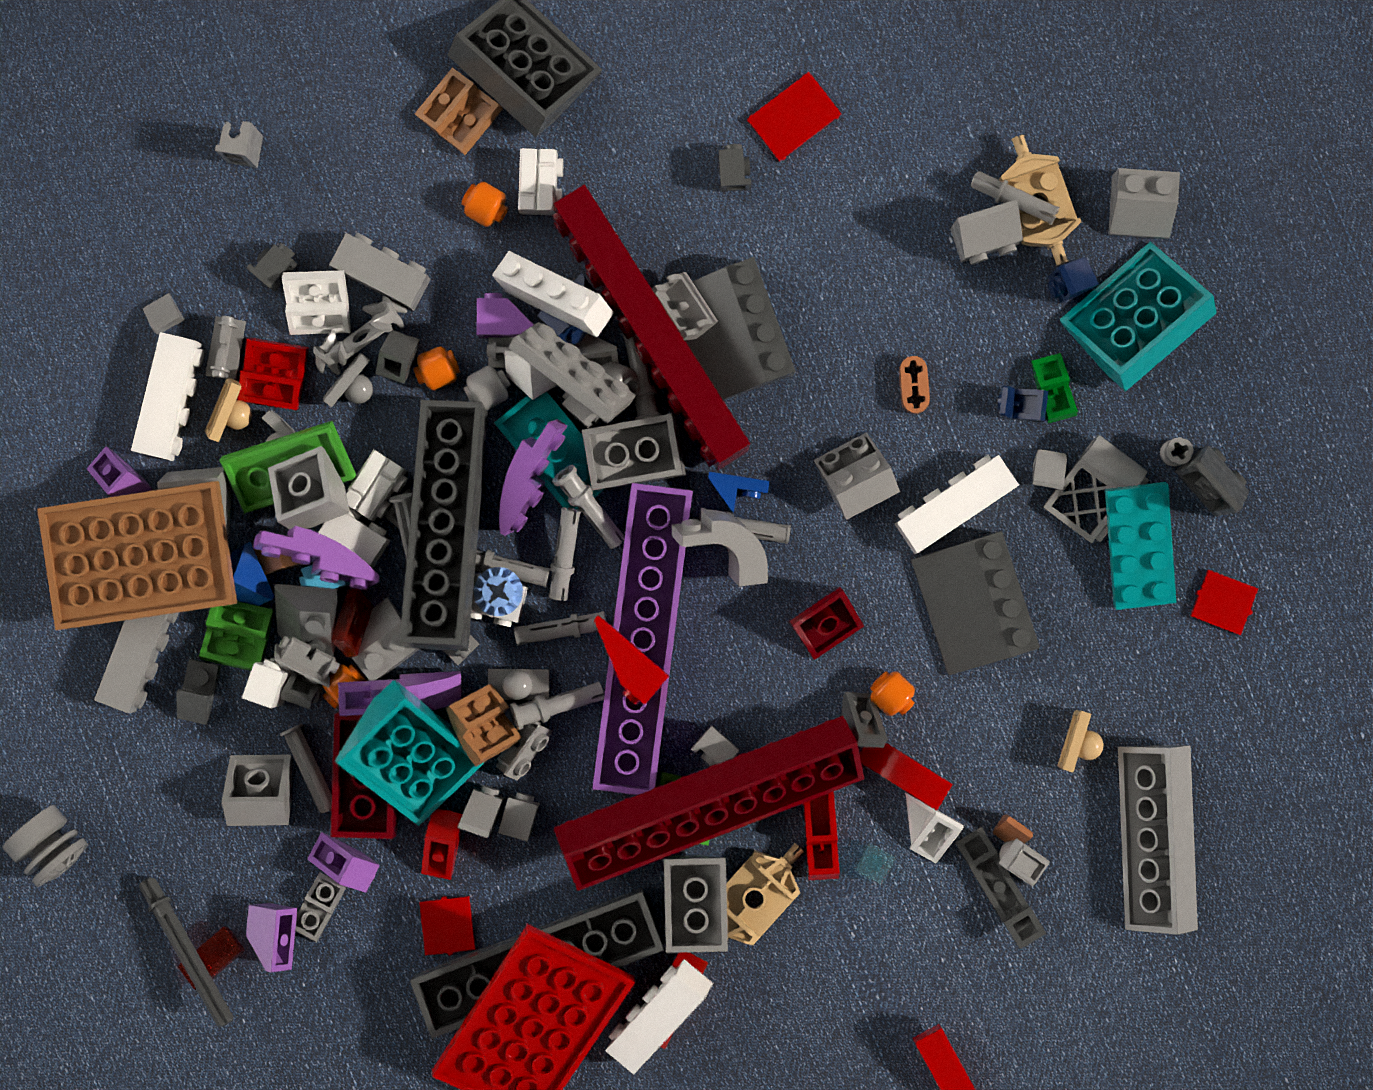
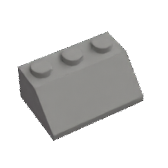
[664,855,728,953]

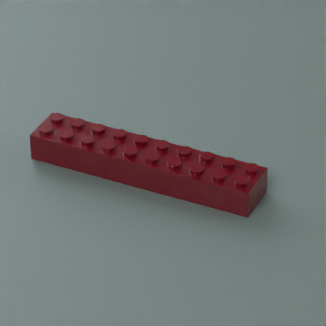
[552,184,751,471]
[554,716,864,891]

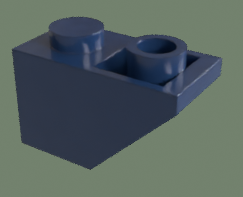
[1047,257,1099,303]

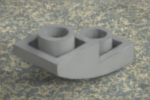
[295,872,347,943]

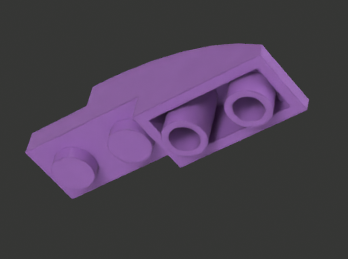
[499,419,567,536]
[253,526,379,590]
[338,671,461,716]

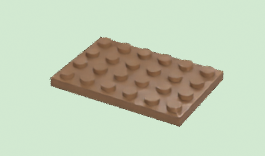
[37,481,237,630]

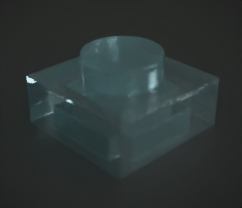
[854,842,896,885]

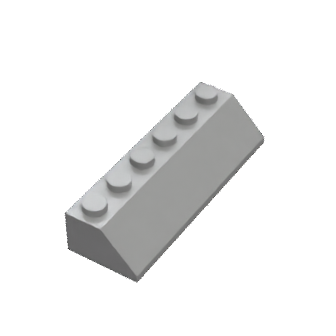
[1118,745,1198,935]

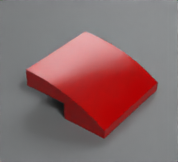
[237,337,309,410]

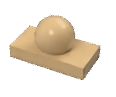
[205,377,252,442]
[1057,710,1104,773]

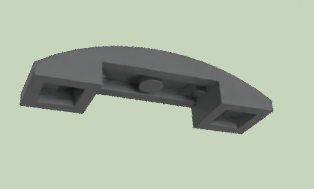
[955,827,1047,949]

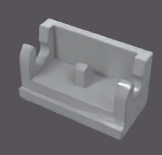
[215,121,263,168]
[651,272,718,340]

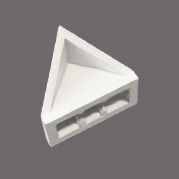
[504,351,557,400]
[905,792,964,863]

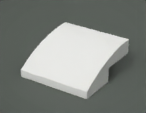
[282,270,351,335]

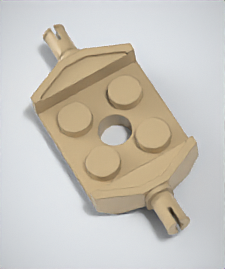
[999,135,1081,266]
[726,843,804,945]

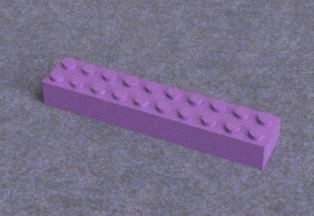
[592,483,693,795]

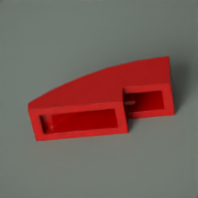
[859,743,953,810]
[803,791,840,880]
[912,1024,975,1090]

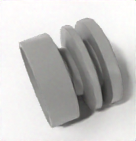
[3,805,88,887]

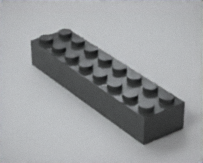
[400,400,488,651]
[410,887,664,1039]

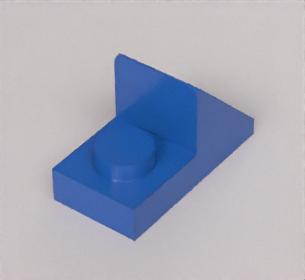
[708,472,770,514]

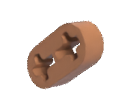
[899,356,930,414]

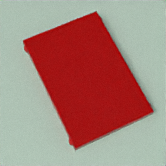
[747,72,842,162]

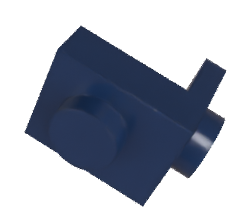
[998,386,1048,422]

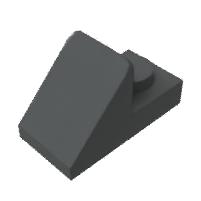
[176,659,221,725]
[281,671,323,709]
[841,692,888,748]

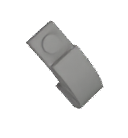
[672,510,768,586]

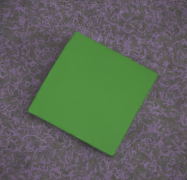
[199,601,274,671]

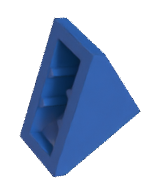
[230,542,275,606]

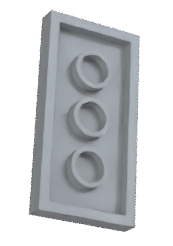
[508,322,636,423]

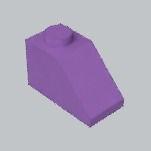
[477,293,534,338]
[86,446,154,497]
[307,832,380,893]
[246,903,297,972]

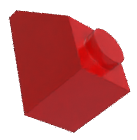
[421,809,463,880]

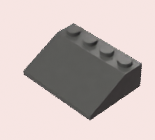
[447,0,602,137]
[685,257,796,401]
[911,531,1040,675]

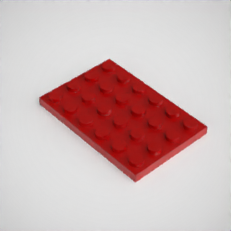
[432,924,635,1090]

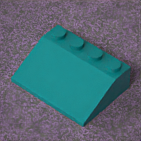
[1060,241,1217,392]
[335,679,485,826]

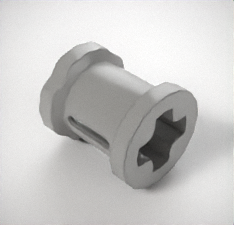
[1160,437,1194,467]

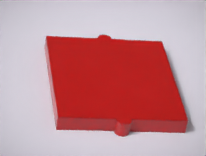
[1190,570,1258,635]
[419,896,476,956]

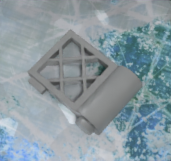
[1043,434,1149,543]

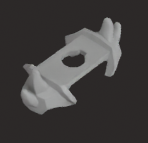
[313,295,407,375]

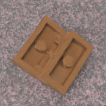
[415,68,503,155]
[447,684,522,767]

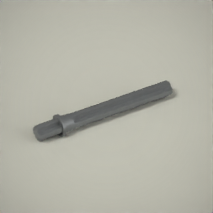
[139,877,234,1027]

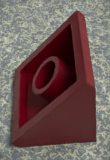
[788,587,864,660]

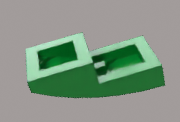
[1031,353,1078,424]

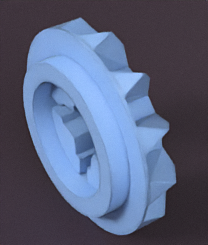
[473,567,523,616]

